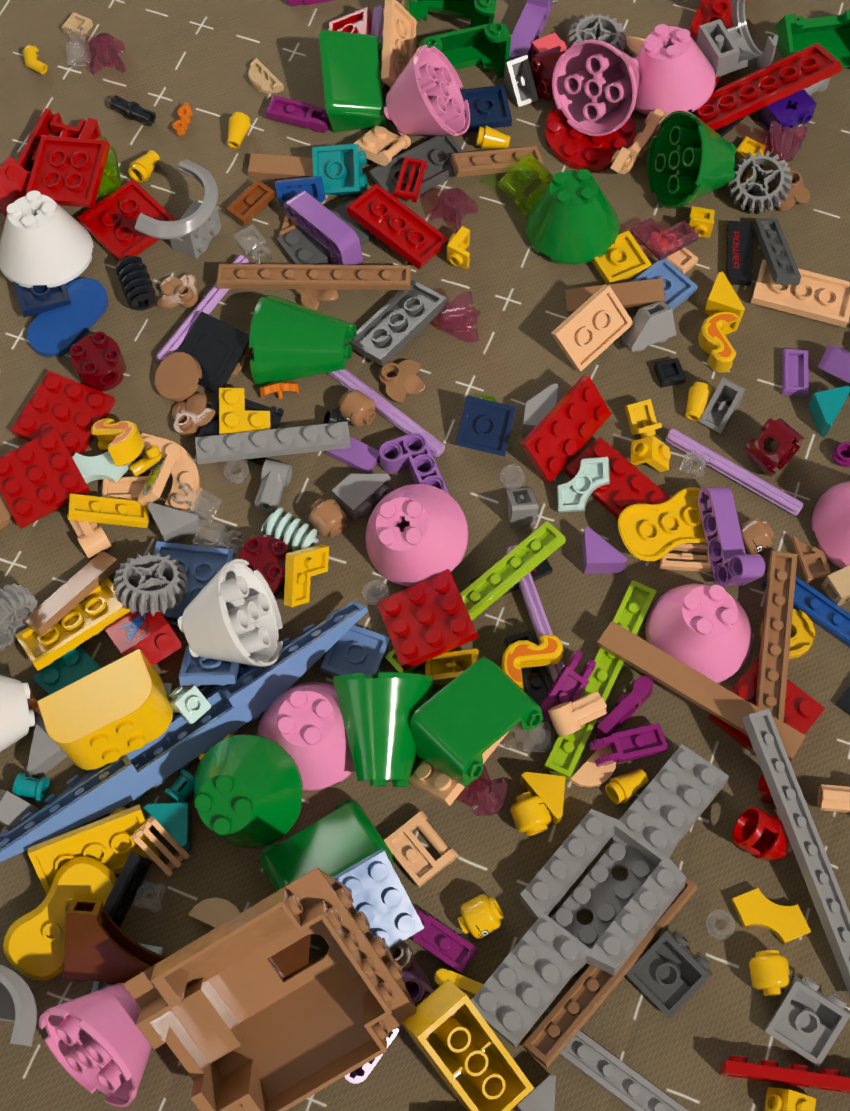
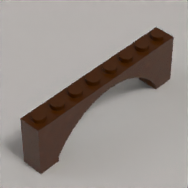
[64,898,312,984]

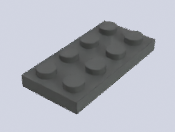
[369,135,464,203]
[277,196,376,265]
[349,280,449,366]

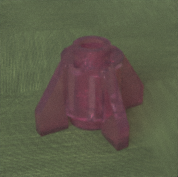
[89,33,126,75]
[765,121,807,163]
[431,188,478,233]
[439,292,481,342]
[456,764,508,816]

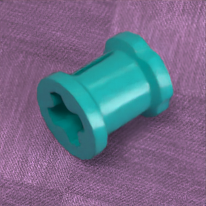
[164,769,194,803]
[13,773,50,803]

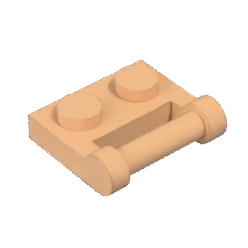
[353,125,411,166]
[384,811,459,888]

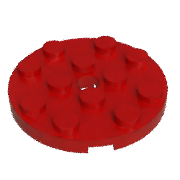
[544,106,636,172]

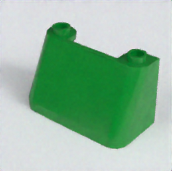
[405,0,496,28]
[774,10,850,69]
[418,22,511,78]
[319,30,387,133]
[410,657,543,787]
[258,799,393,892]

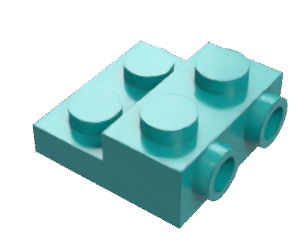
[312,144,367,196]

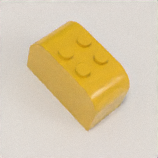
[37,649,173,770]
[402,979,534,1111]

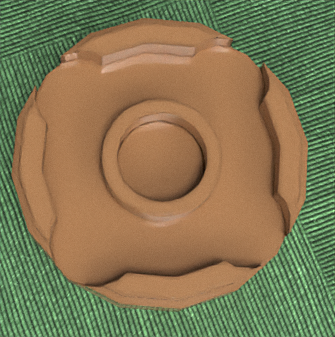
[155,352,202,402]

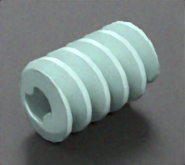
[261,507,319,552]

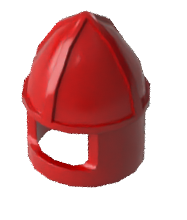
[732,806,793,860]

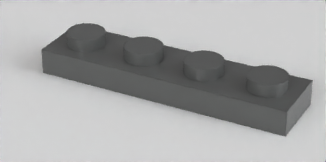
[753,218,801,285]

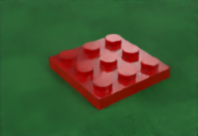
[25,135,110,208]
[77,179,177,262]
[11,371,116,457]
[0,428,91,529]
[377,569,479,671]
[708,657,826,752]

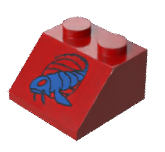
[104,611,183,666]

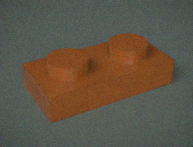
[226,179,276,226]

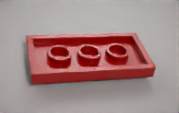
[346,183,449,269]
[520,376,612,482]
[564,437,671,519]

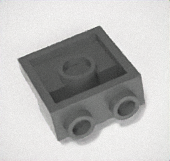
[626,929,712,1019]

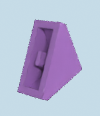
[582,526,628,574]

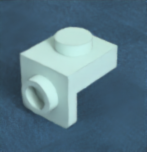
[169,685,211,724]

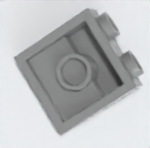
[765,975,850,1067]

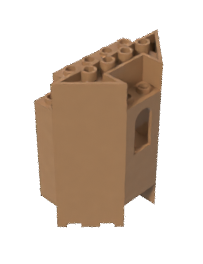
[123,867,416,1111]

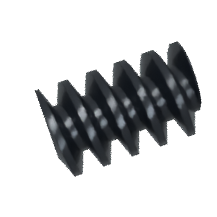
[116,256,158,311]

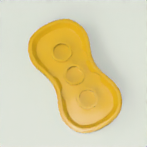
[618,487,706,561]
[3,856,117,981]

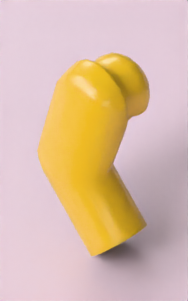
[23,45,48,75]

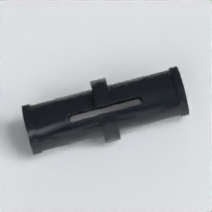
[110,95,156,126]

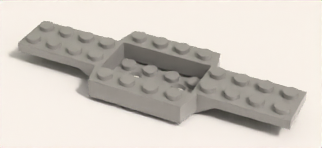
[471,744,729,1048]

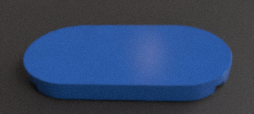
[27,278,108,357]

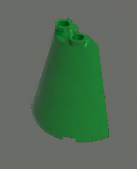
[249,295,357,386]
[333,672,434,788]

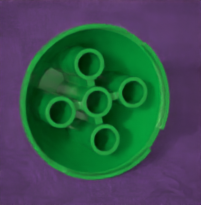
[647,110,736,209]
[525,169,620,265]
[193,734,303,848]

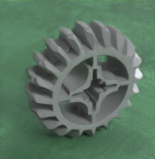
[567,12,627,52]
[728,150,793,214]
[113,552,188,616]
[0,583,38,651]

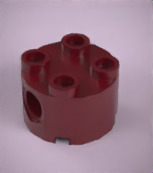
[530,46,565,100]
[70,331,126,392]
[744,418,805,477]
[238,536,290,596]

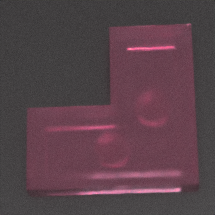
[631,218,699,261]

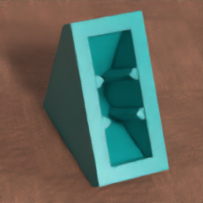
[808,386,850,438]
[143,802,192,853]

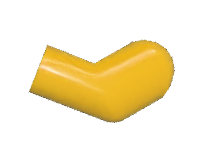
[128,445,162,477]

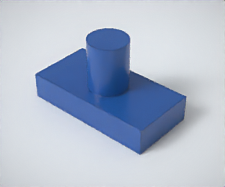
[275,176,326,206]

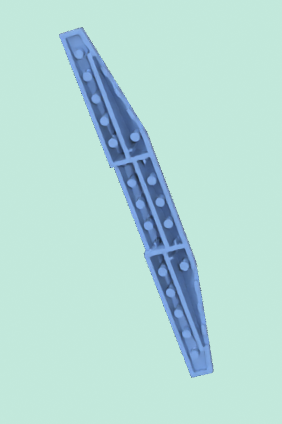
[0,600,368,862]

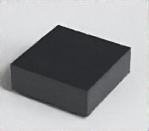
[653,358,686,388]

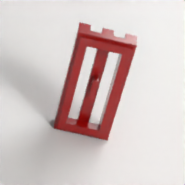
[394,157,427,203]

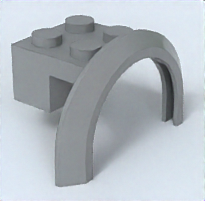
[697,0,778,77]
[135,159,221,260]
[0,965,37,1047]

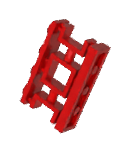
[17,108,102,175]

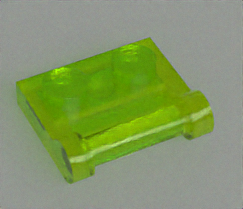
[497,152,553,214]

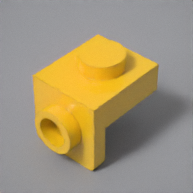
[687,206,715,238]
[447,226,470,270]
[624,399,662,438]
[630,435,671,473]
[764,1087,816,1111]

